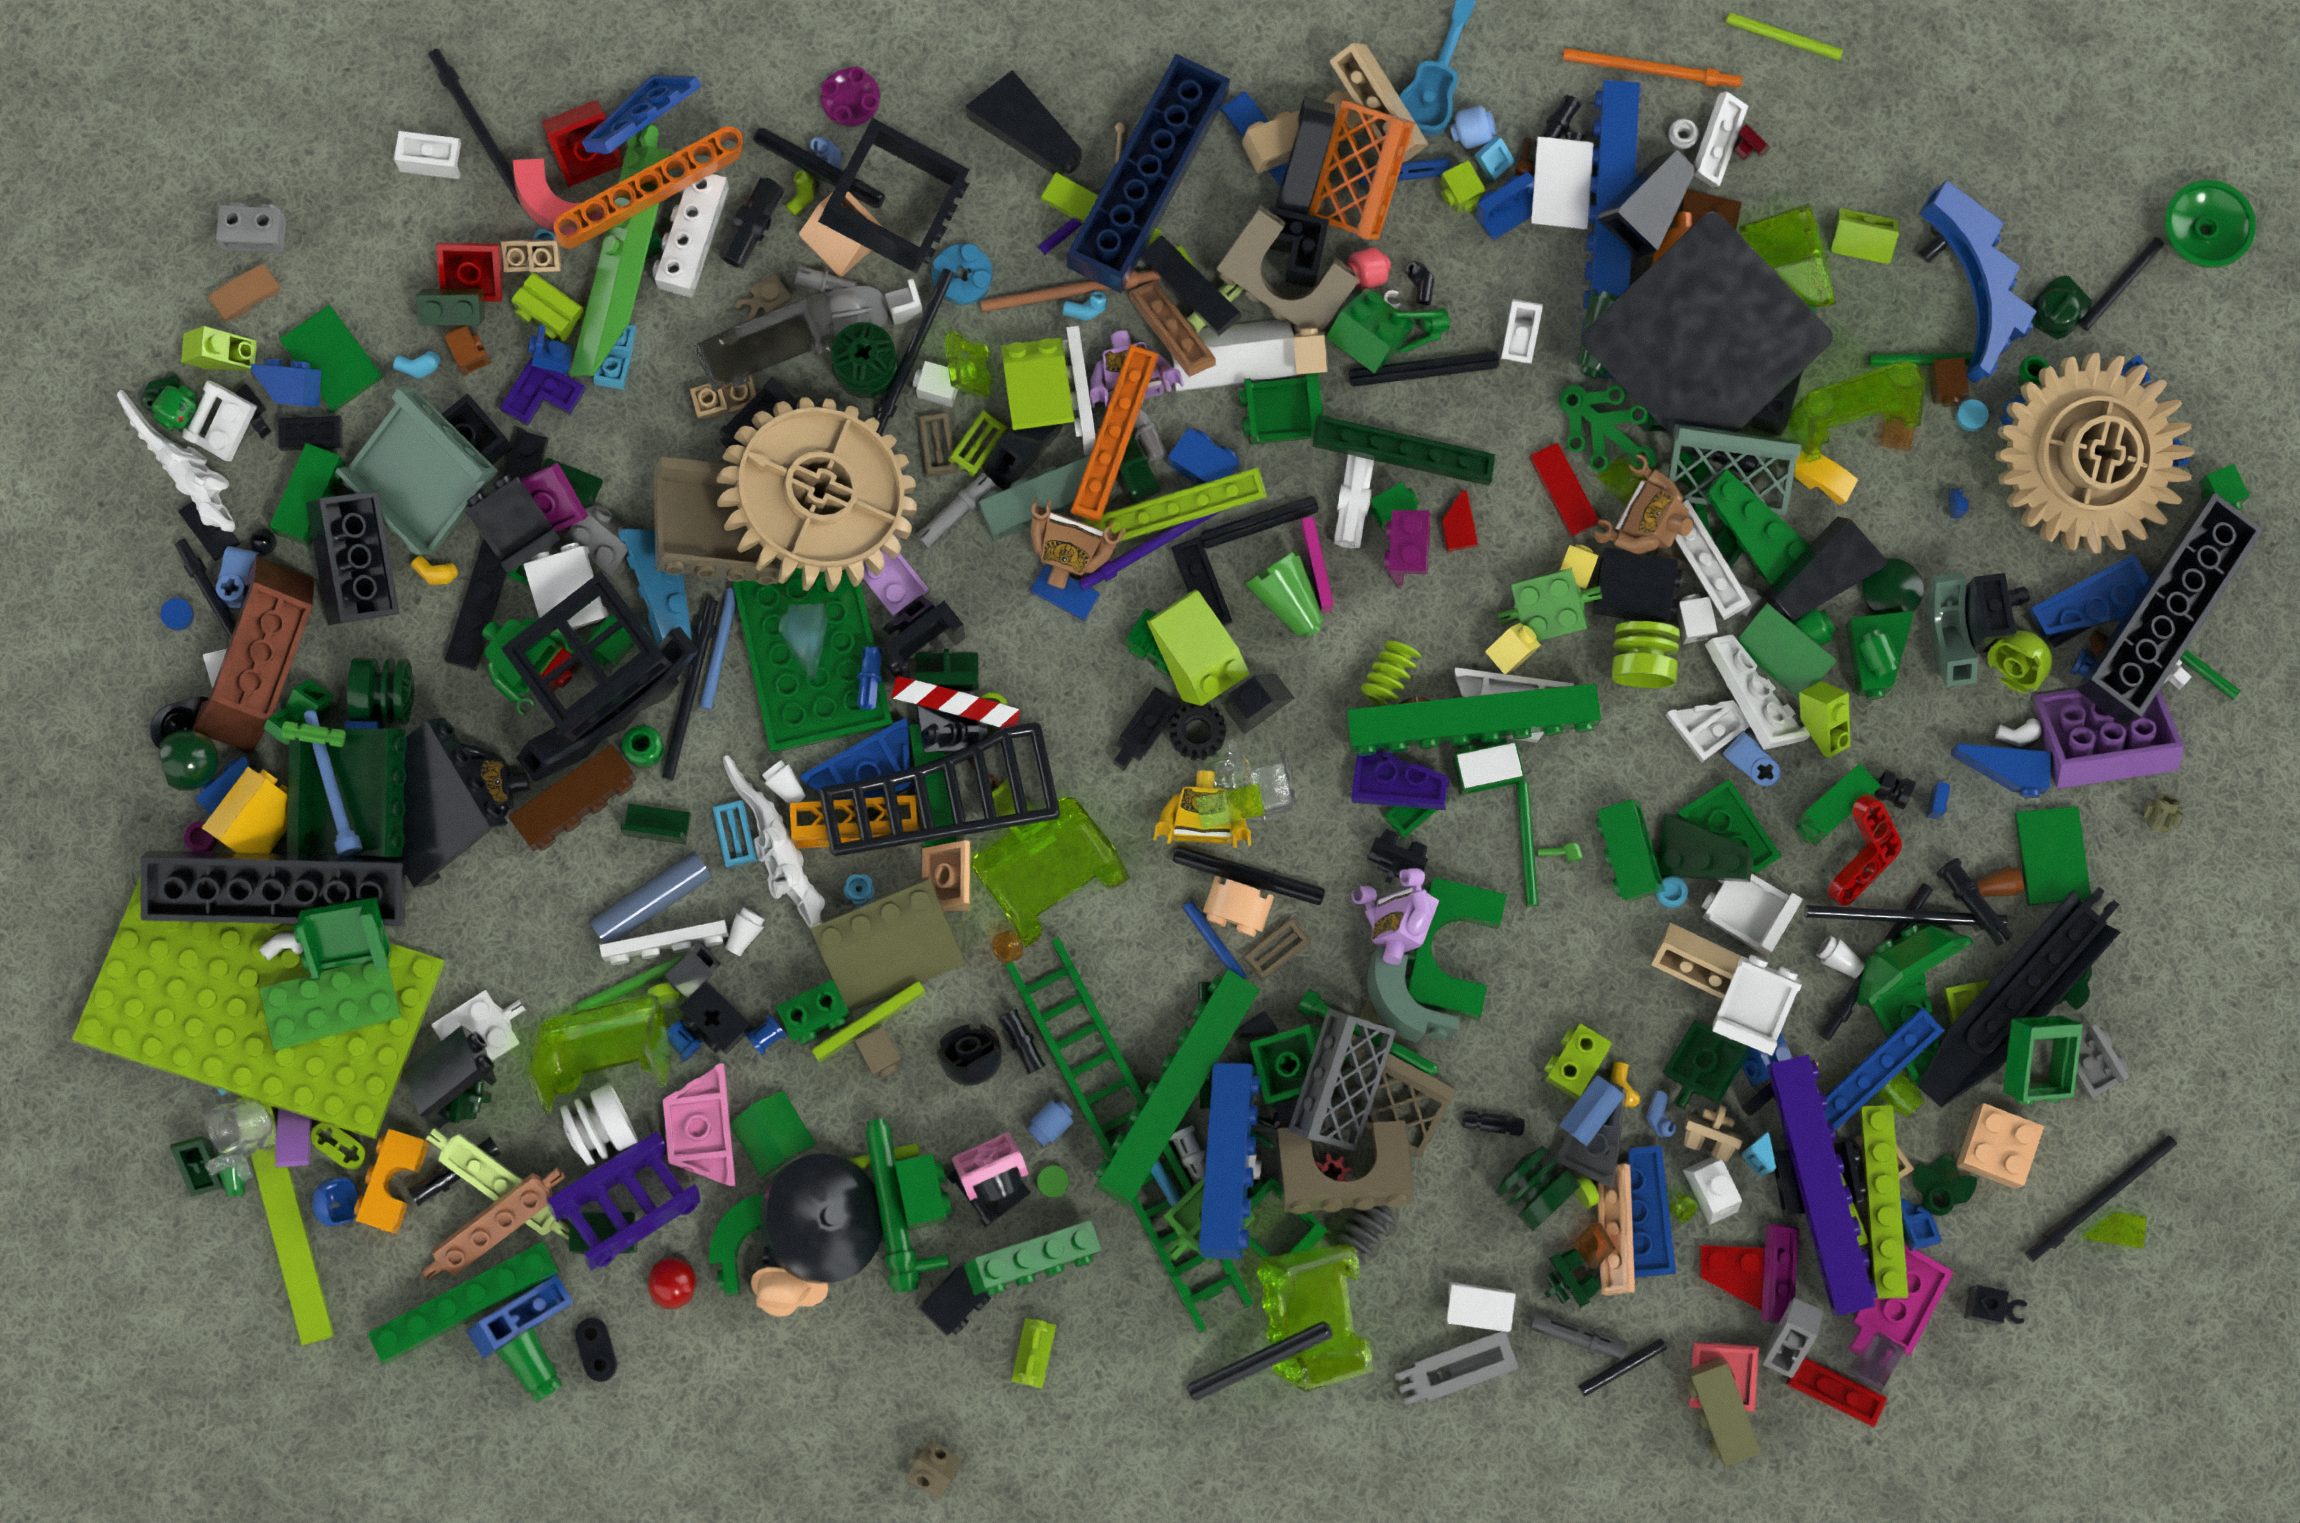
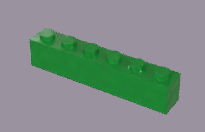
[367,1241,562,1364]

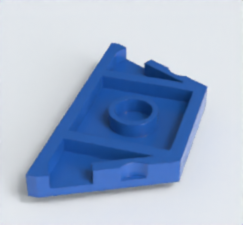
[800,718,911,811]

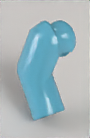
[1062,291,1107,321]

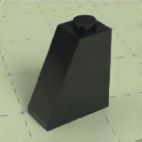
[984,423,1064,491]
[1226,674,1294,735]

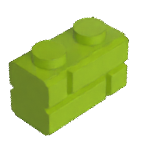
[511,273,585,343]

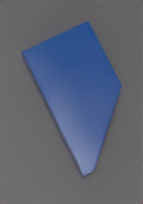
[1900,1195,1942,1251]

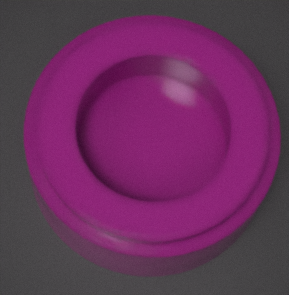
[184,821,217,852]

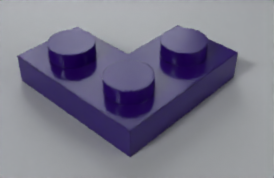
[500,357,586,426]

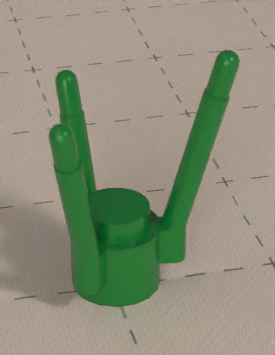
[1393,308,1450,354]

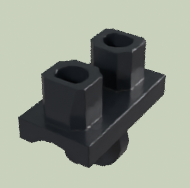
[1367,829,1428,884]

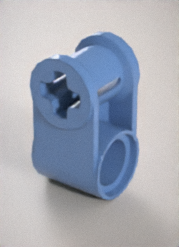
[216,546,261,609]
[1722,731,1781,786]

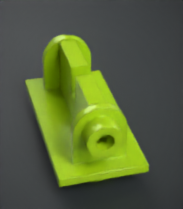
[1011,1318,1057,1388]

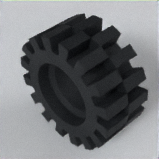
[1170,703,1226,761]

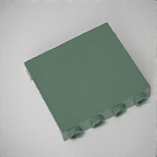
[335,387,498,556]

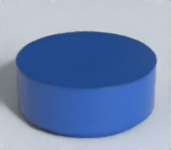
[160,598,194,631]

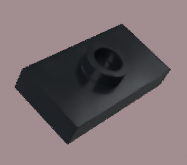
[278,416,343,451]
[178,501,241,562]

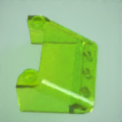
[972,797,1130,948]

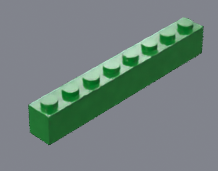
[1345,683,1601,756]
[1094,969,1260,1207]

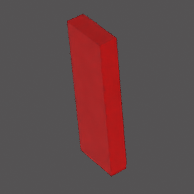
[1529,442,1599,538]
[1785,1358,1888,1428]

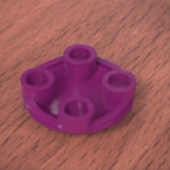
[820,67,881,127]

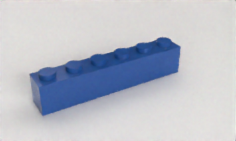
[1199,1063,1260,1260]

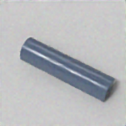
[589,851,712,944]

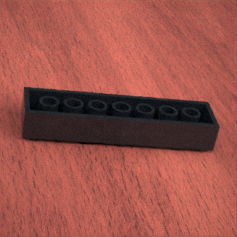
[2076,493,2264,726]
[141,851,406,926]

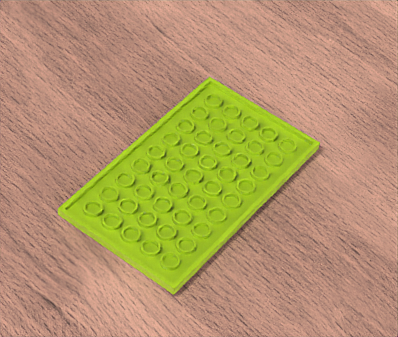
[72,876,445,1139]

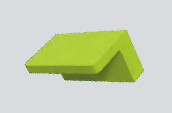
[1831,207,1899,264]

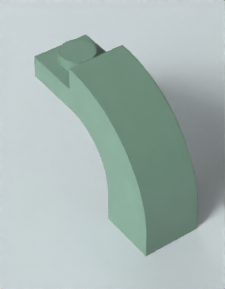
[1927,572,1978,687]
[1367,947,1460,1043]

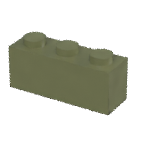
[1685,1357,1762,1467]

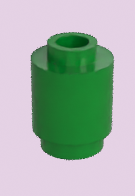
[1859,629,1900,678]

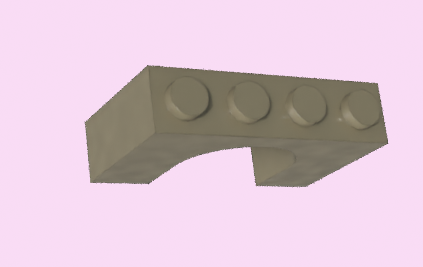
[1217,205,1360,333]
[1276,1120,1414,1214]

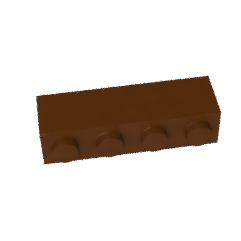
[508,744,637,852]

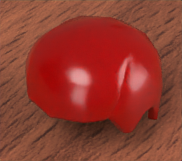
[647,1257,696,1310]

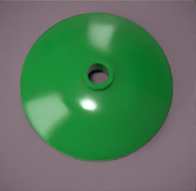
[2164,180,2256,268]

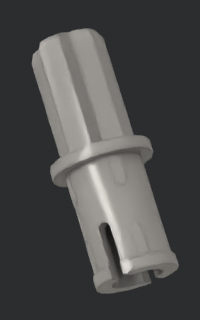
[795,265,857,294]
[1134,405,1166,462]

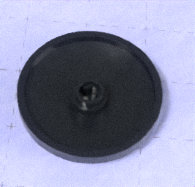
[761,1153,883,1284]

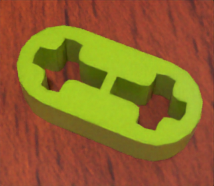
[311,1122,367,1170]

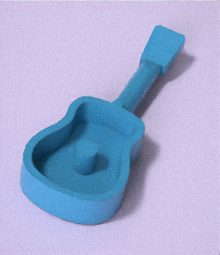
[1400,0,1476,136]

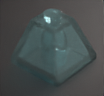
[779,604,828,679]

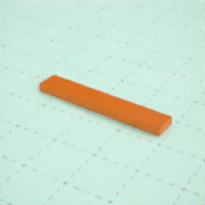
[1071,344,1159,523]

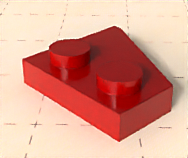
[1699,1245,1765,1311]

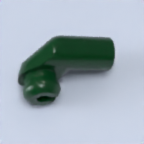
[141,374,180,411]

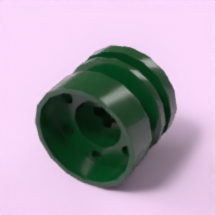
[831,322,897,398]
[347,657,415,725]
[1495,1146,1581,1232]

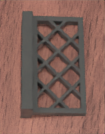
[1288,1008,1397,1152]

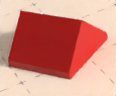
[436,242,504,302]

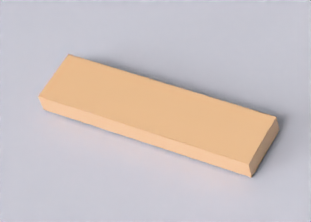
[1597,1163,1635,1295]

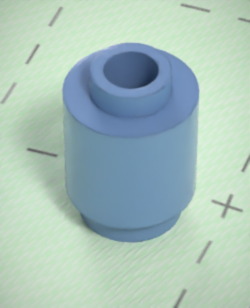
[1026,1100,1073,1147]

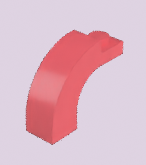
[513,158,603,236]

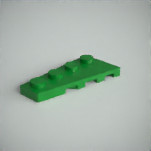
[1704,469,1810,589]

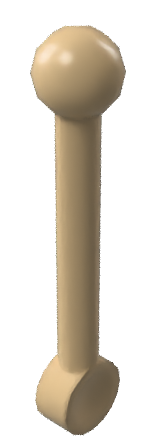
[1115,122,1127,164]

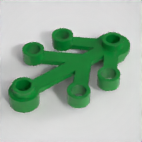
[1559,385,1657,472]

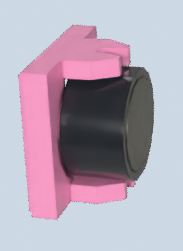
[951,1132,1029,1202]

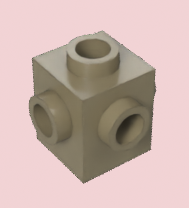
[906,1440,963,1500]

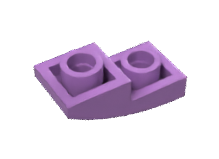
[275,1108,312,1167]

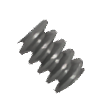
[1330,1206,1397,1266]

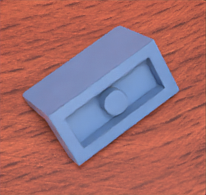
[1559,1075,1625,1147]

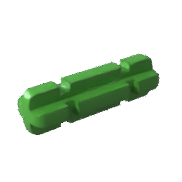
[281,721,346,747]

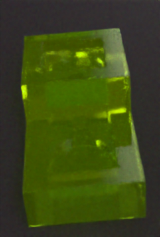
[1195,784,1265,830]

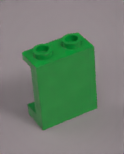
[1239,373,1323,445]
[293,898,392,980]

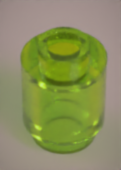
[1877,1072,1924,1118]

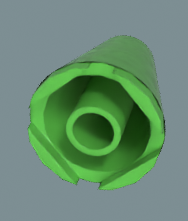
[1244,549,1324,638]

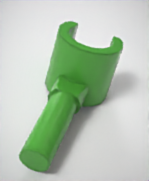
[1538,843,1583,863]

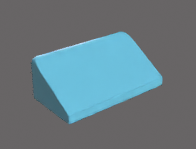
[1740,1132,1776,1177]

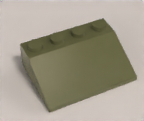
[811,876,966,1012]

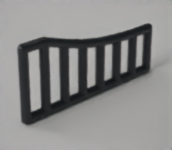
[819,722,1060,856]

